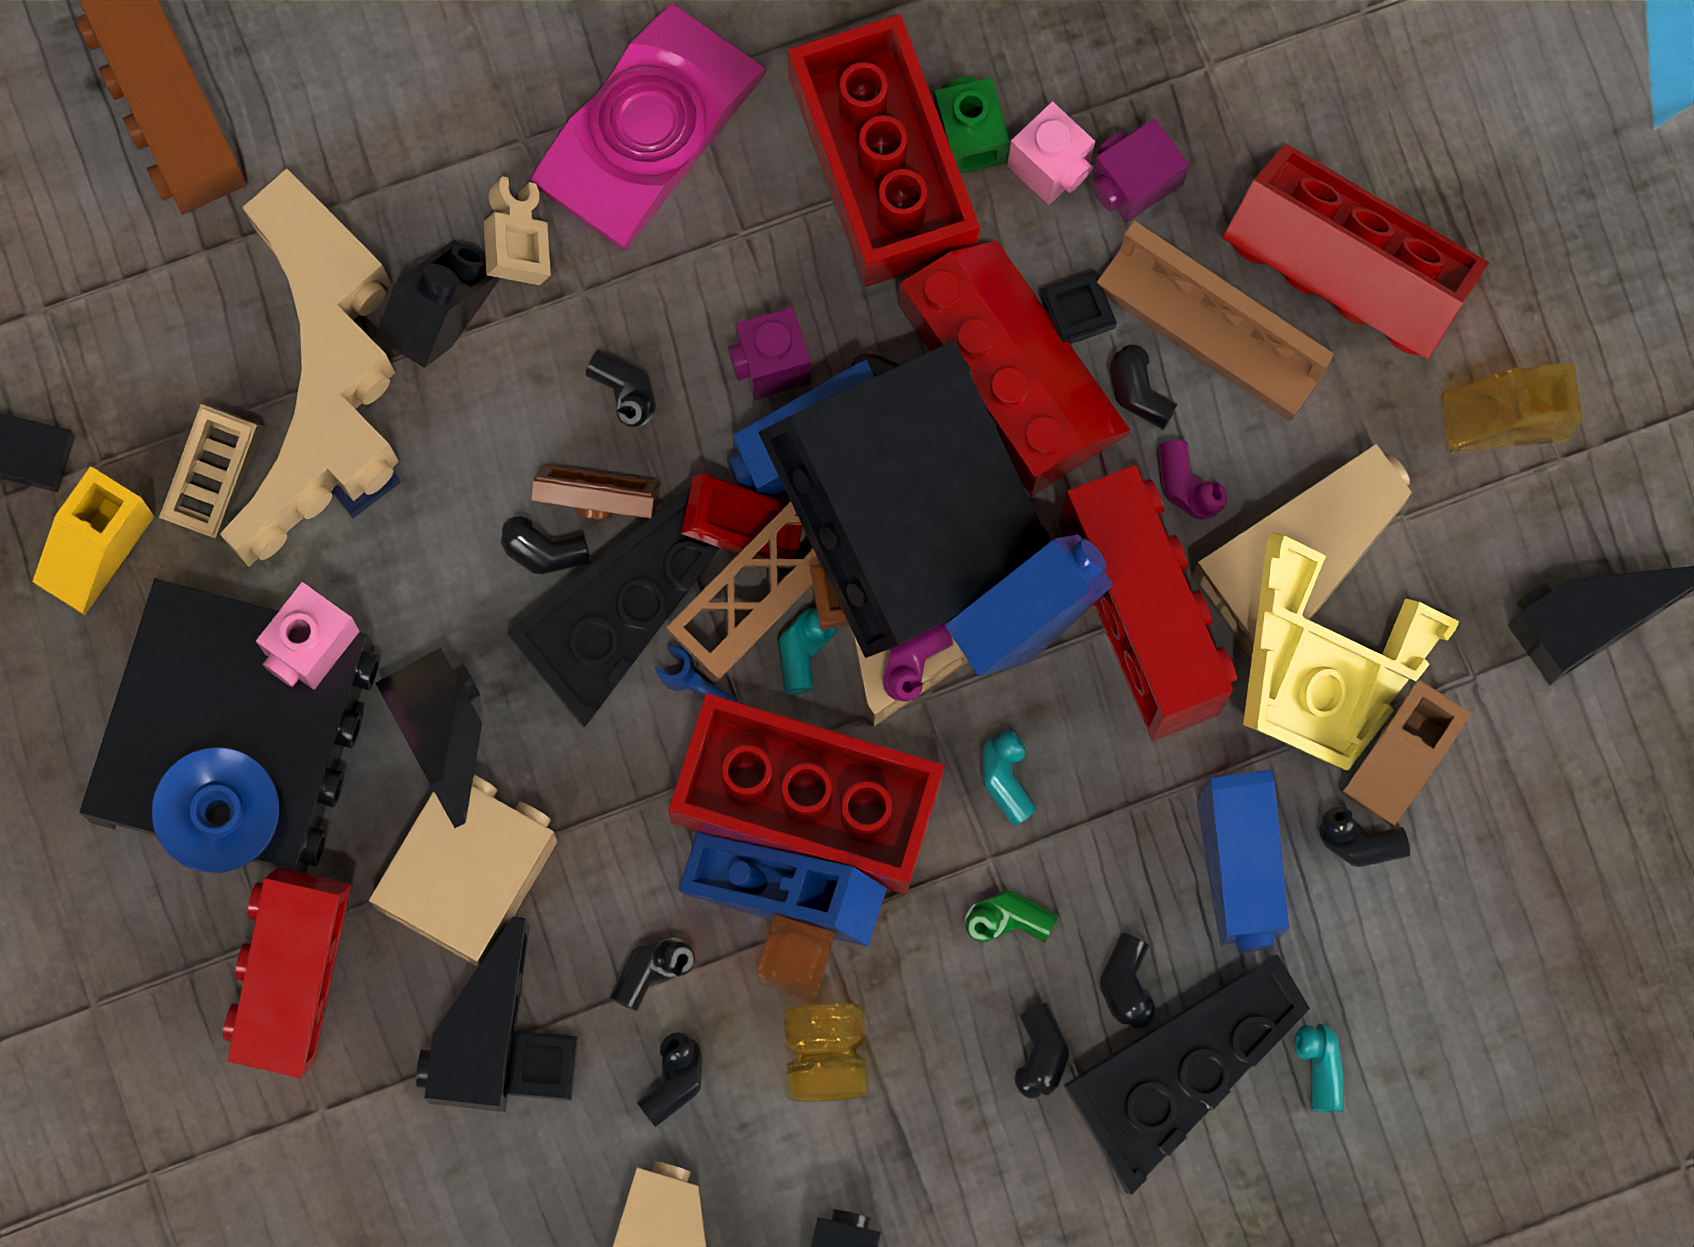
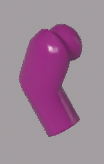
[1158,440,1227,520]
[882,622,953,702]

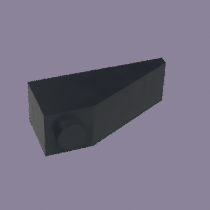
[1508,566,1694,685]
[375,647,482,829]
[416,916,530,1112]

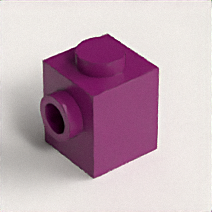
[1092,118,1190,223]
[728,307,811,400]

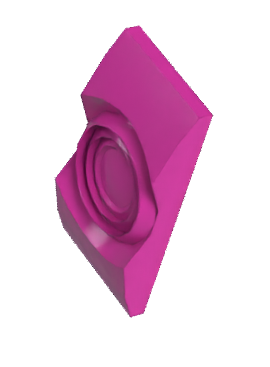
[530,3,766,251]

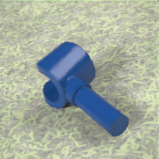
[655,646,738,702]

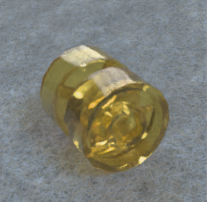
[784,1004,869,1102]

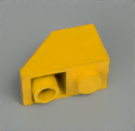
[32,466,154,616]

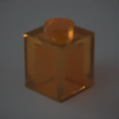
[757,915,835,1002]

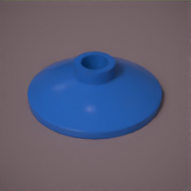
[152,747,280,873]

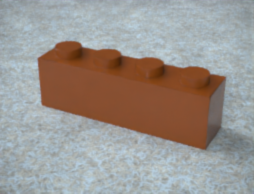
[75,0,247,215]

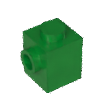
[934,76,1010,174]

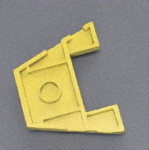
[1243,532,1459,771]

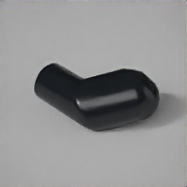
[586,349,656,427]
[1319,807,1410,867]
[1100,933,1155,1028]
[609,937,695,1011]

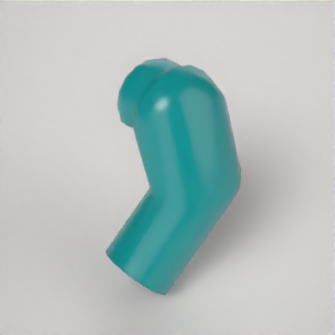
[778,608,838,694]
[982,730,1037,826]
[1294,1023,1344,1113]

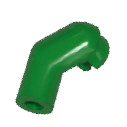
[965,891,1059,943]

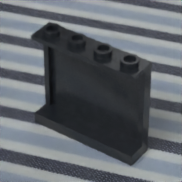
[758,341,1050,658]
[79,578,380,873]

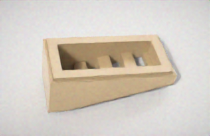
[159,404,265,539]

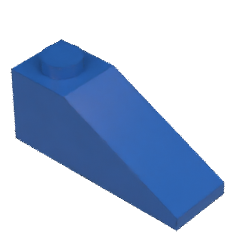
[678,833,887,947]

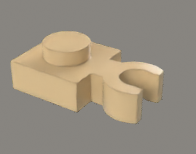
[484,176,551,285]

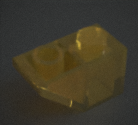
[1441,363,1583,453]

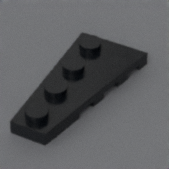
[507,486,720,728]
[1063,955,1310,1195]

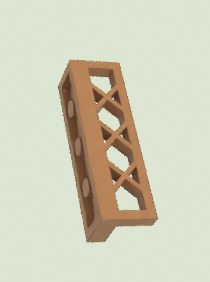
[1096,220,1334,421]
[665,502,820,685]

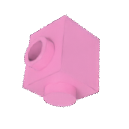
[1007,101,1095,205]
[256,582,360,690]

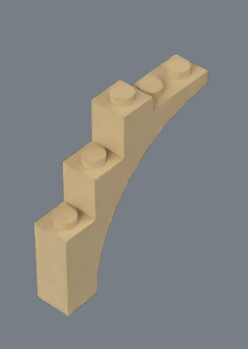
[220,168,399,567]

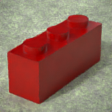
[223,867,351,1078]

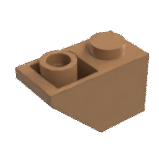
[1341,679,1472,828]

